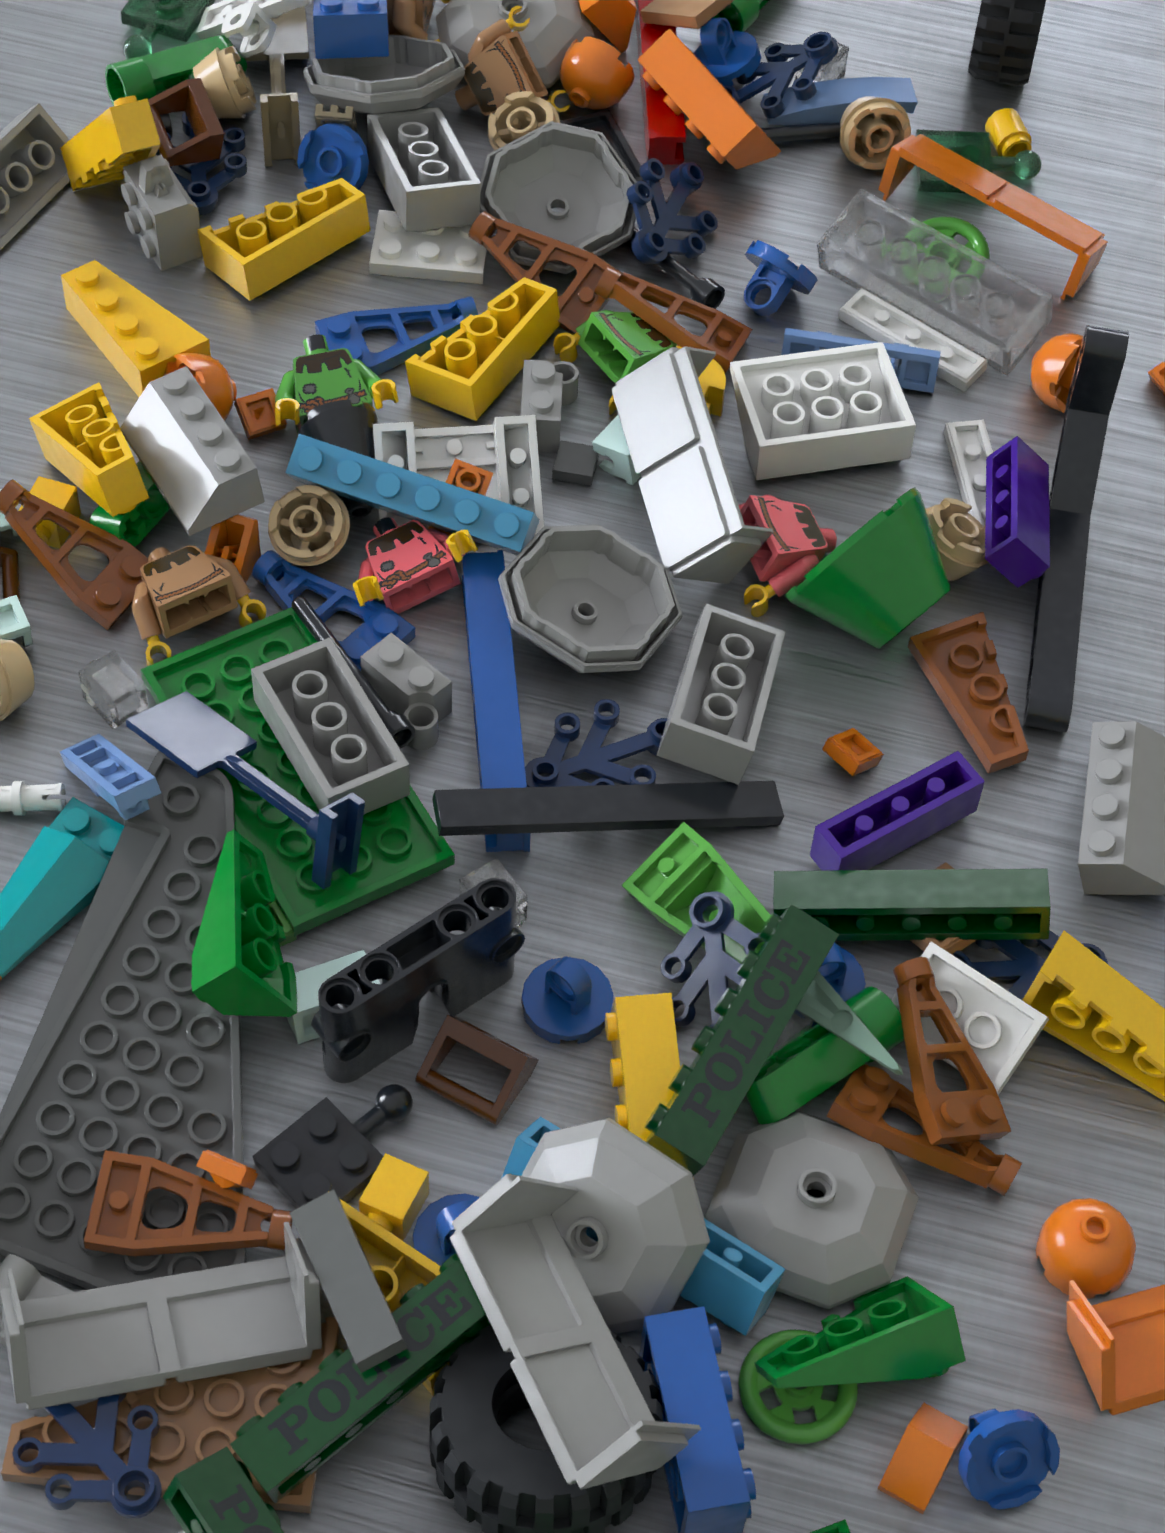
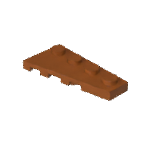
[908,612,1029,774]

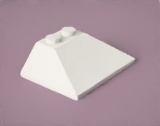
[373,415,544,536]

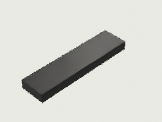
[290,1189,408,1373]

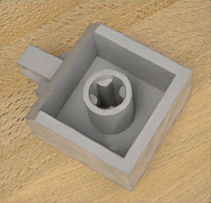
[121,155,203,271]

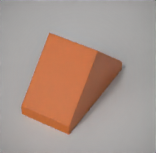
[205,514,261,583]
[878,1403,969,1514]

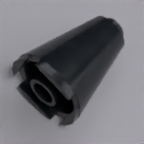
[297,400,378,518]

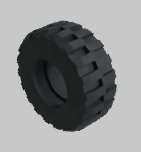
[968,0,1046,86]
[430,1324,663,1533]

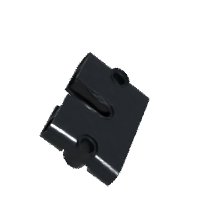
[311,878,525,1083]

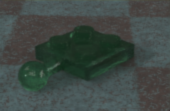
[120,0,216,59]
[915,129,1042,193]

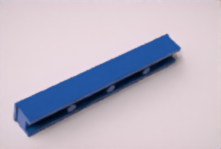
[462,550,531,852]

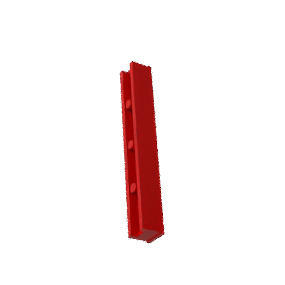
[634,0,686,165]

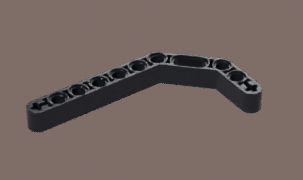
[1023,325,1129,733]

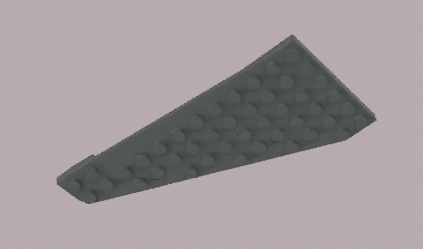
[0,751,246,1290]

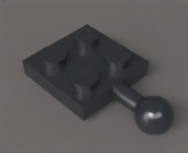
[252,1084,413,1209]

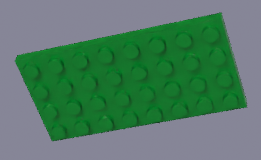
[141,607,455,937]

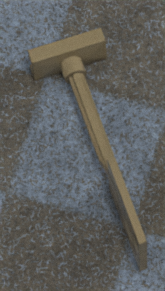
[243,7,309,166]

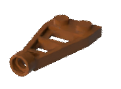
[468,211,616,335]
[594,265,753,374]
[0,479,148,631]
[893,957,1011,1146]
[826,1064,1022,1196]
[83,1150,293,1256]

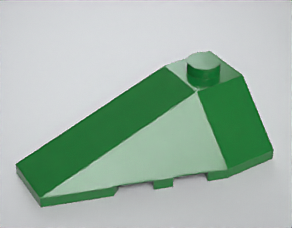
[191,829,297,1017]
[755,1276,966,1388]

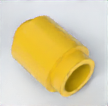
[985,108,1032,163]

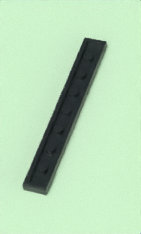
[432,781,784,836]

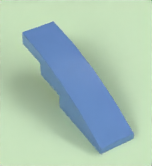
[762,77,918,126]

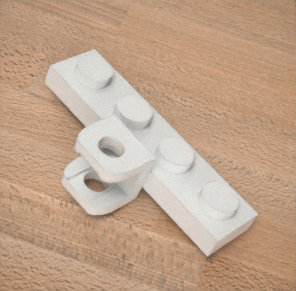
[196,0,313,58]

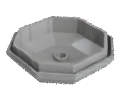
[436,0,593,88]
[303,35,465,115]
[480,121,637,274]
[498,525,683,673]
[705,1110,919,1309]
[521,1118,710,1334]

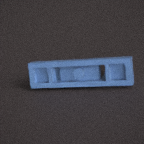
[781,328,941,393]
[60,734,161,820]

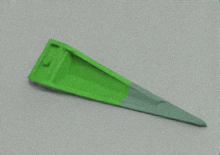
[622,822,903,1075]

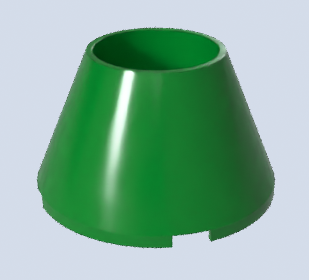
[785,487,951,649]

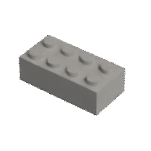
[367,107,481,232]
[656,603,786,785]
[251,637,410,814]

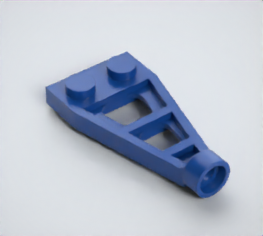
[315,296,478,376]
[252,550,416,671]

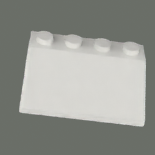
[730,342,916,480]

